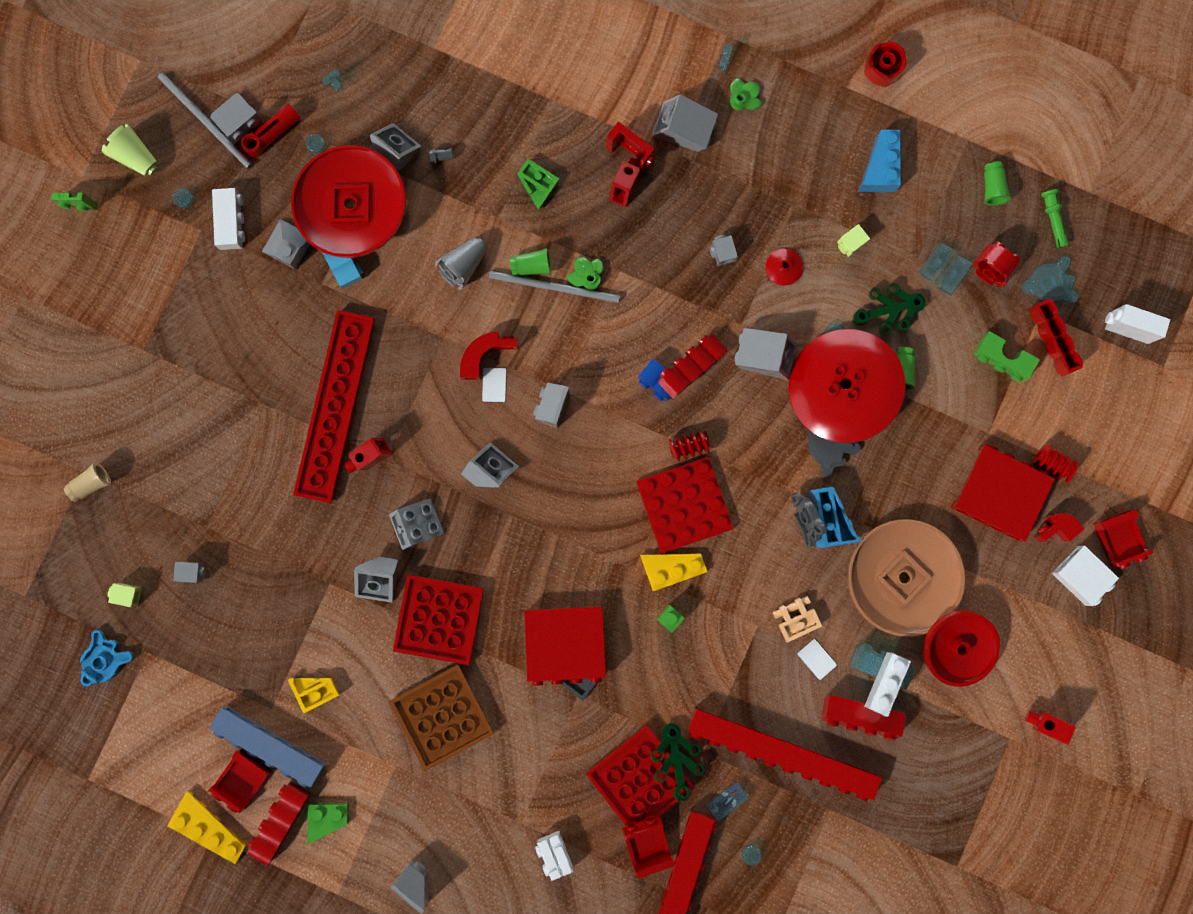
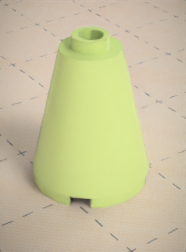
[101,124,158,176]

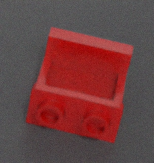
[606,121,655,174]
[1093,510,1154,569]
[208,748,272,813]
[621,815,675,879]

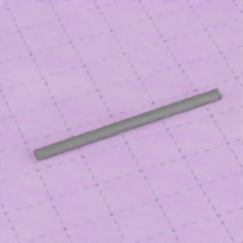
[158,72,253,169]
[489,271,620,303]

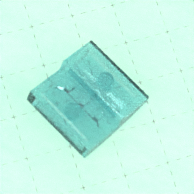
[919,242,973,296]

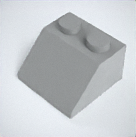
[533,383,570,428]

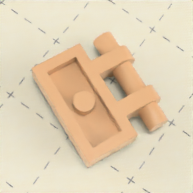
[772,596,822,643]

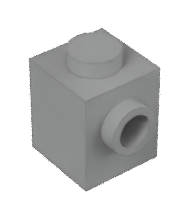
[710,235,738,266]
[173,562,206,583]

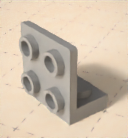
[389,499,444,550]

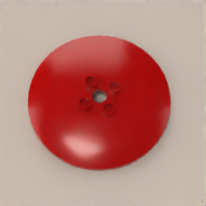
[291,145,406,258]
[788,329,906,443]

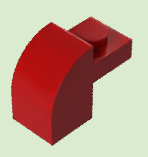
[1034,513,1085,542]

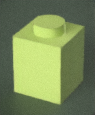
[837,224,870,257]
[108,583,142,607]

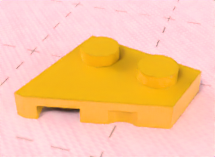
[288,678,340,714]

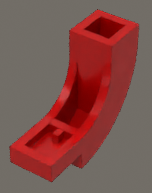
[460,331,519,380]

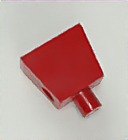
[609,158,640,207]
[344,438,393,473]
[1024,710,1076,745]

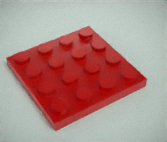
[636,457,734,554]
[393,575,484,665]
[586,724,695,826]

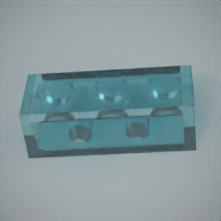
[848,643,915,690]

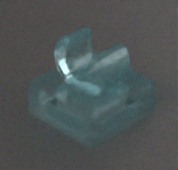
[321,68,342,92]

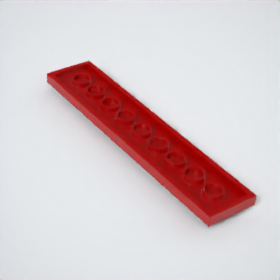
[293,310,375,504]

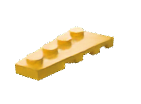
[167,790,247,864]

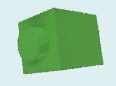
[657,605,685,633]

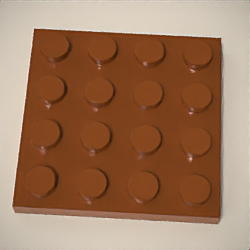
[389,664,494,771]

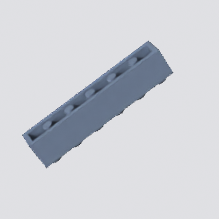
[209,706,326,788]

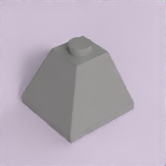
[370,123,421,171]
[262,219,310,270]
[461,442,519,488]
[354,557,398,603]
[391,860,429,914]

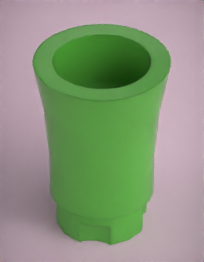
[984,162,1011,206]
[510,248,551,276]
[896,347,916,390]

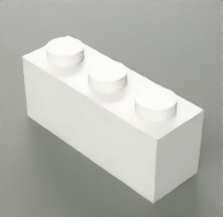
[212,188,245,250]
[864,652,911,717]

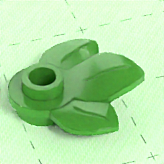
[730,78,762,110]
[567,257,603,290]

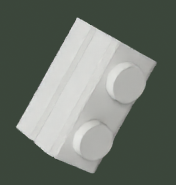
[535,831,574,881]

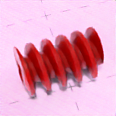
[668,430,710,462]
[1032,444,1078,483]

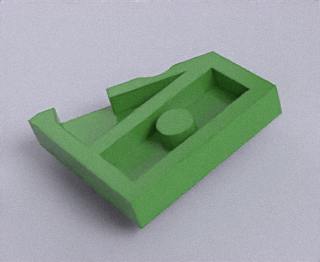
[518,159,559,210]
[51,193,97,212]
[307,803,349,843]

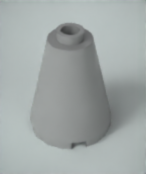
[435,238,487,290]

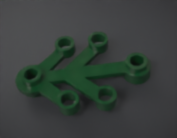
[853,283,926,336]
[651,723,704,801]

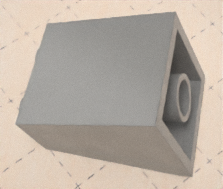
[652,94,718,152]
[735,328,797,380]

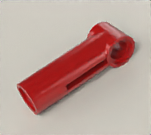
[241,103,301,158]

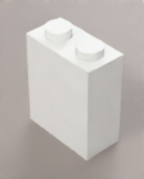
[1105,304,1171,344]
[1052,546,1119,606]

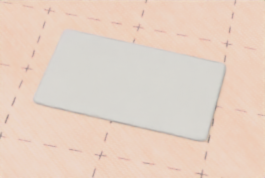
[482,368,506,402]
[798,639,837,680]

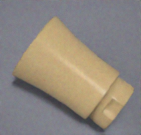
[64,462,111,502]

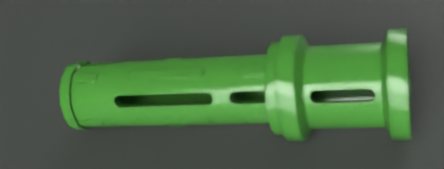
[1041,189,1069,248]

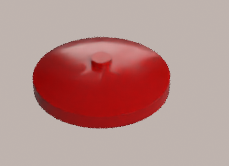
[923,610,1000,687]

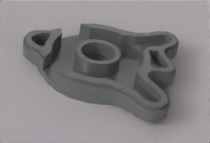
[807,429,860,478]
[791,492,827,547]

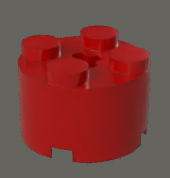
[864,41,907,87]
[973,242,1020,287]

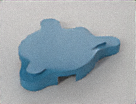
[80,629,134,687]

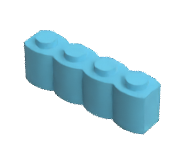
[322,252,363,289]

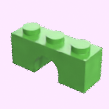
[973,331,1040,382]

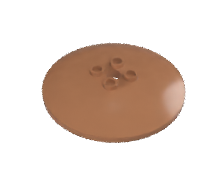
[847,519,965,637]

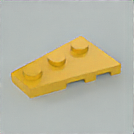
[640,554,707,591]

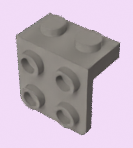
[210,93,262,144]

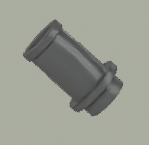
[429,147,453,163]

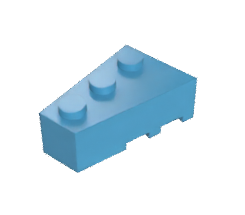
[858,130,901,192]
[807,487,861,548]

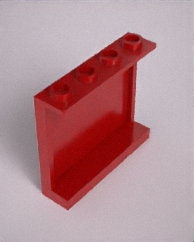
[950,444,1055,542]
[524,607,606,686]

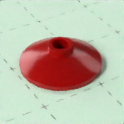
[765,248,803,286]

